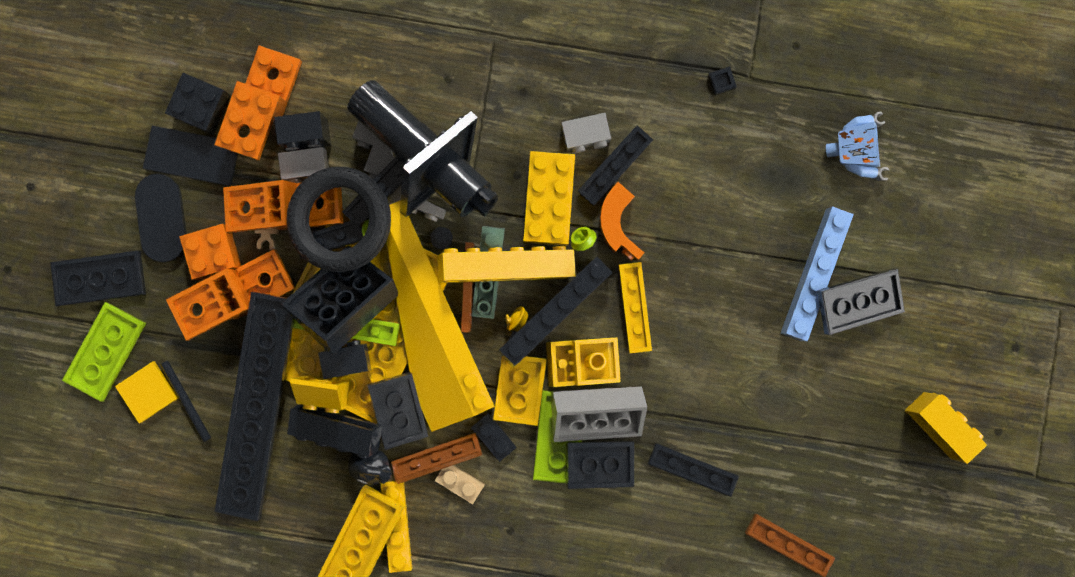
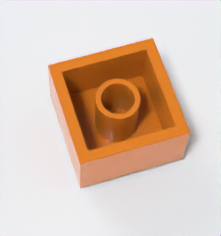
[179,224,242,281]

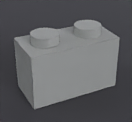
[561,113,611,154]
[278,147,329,183]

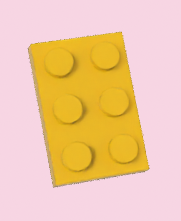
[493,356,547,426]

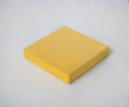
[115,361,179,423]

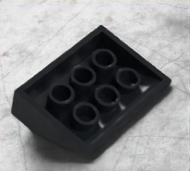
[281,245,398,355]

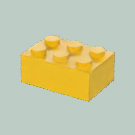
[905,392,987,464]

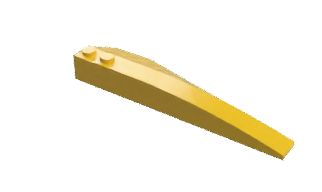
[386,200,495,432]

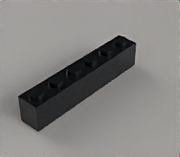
[498,257,612,368]

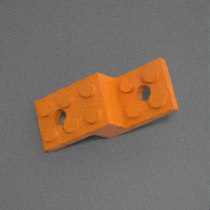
[215,46,302,160]
[223,180,344,233]
[166,249,295,340]

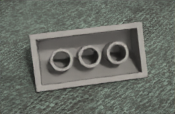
[552,387,647,442]

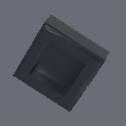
[708,66,737,96]

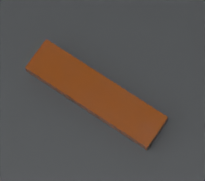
[461,242,476,332]
[391,433,482,484]
[745,513,835,577]

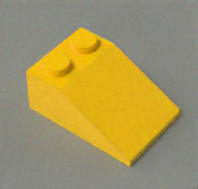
[290,376,350,413]

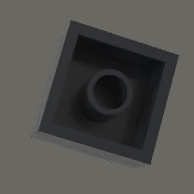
[165,73,231,135]
[274,111,331,151]

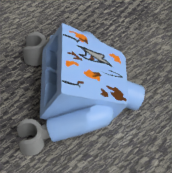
[826,112,889,181]

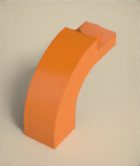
[600,182,644,261]

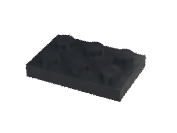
[367,372,428,450]
[566,441,634,489]

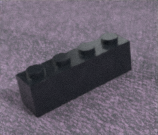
[287,404,382,458]

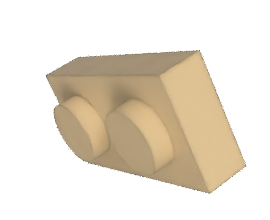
[435,465,485,504]

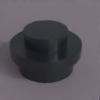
[431,227,453,249]

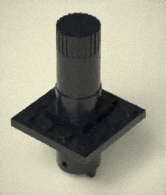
[347,80,498,217]

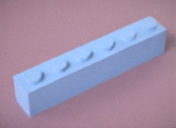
[781,207,854,341]

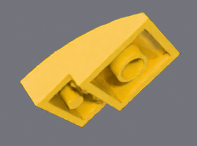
[546,337,620,387]

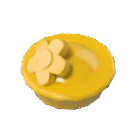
[506,306,528,332]

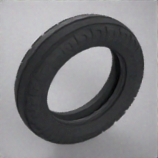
[287,167,391,272]

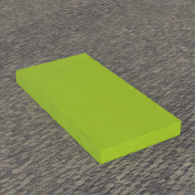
[62,302,146,402]
[533,390,582,484]

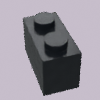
[319,340,372,380]

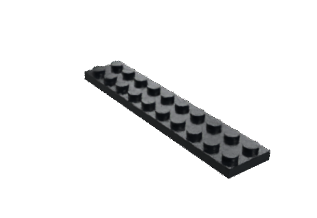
[214,292,295,521]

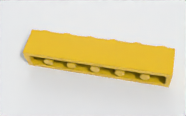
[437,246,576,283]

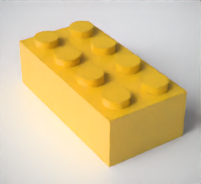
[524,151,575,246]

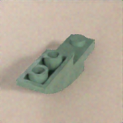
[472,226,505,319]

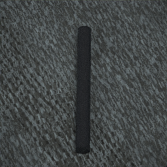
[160,361,211,442]

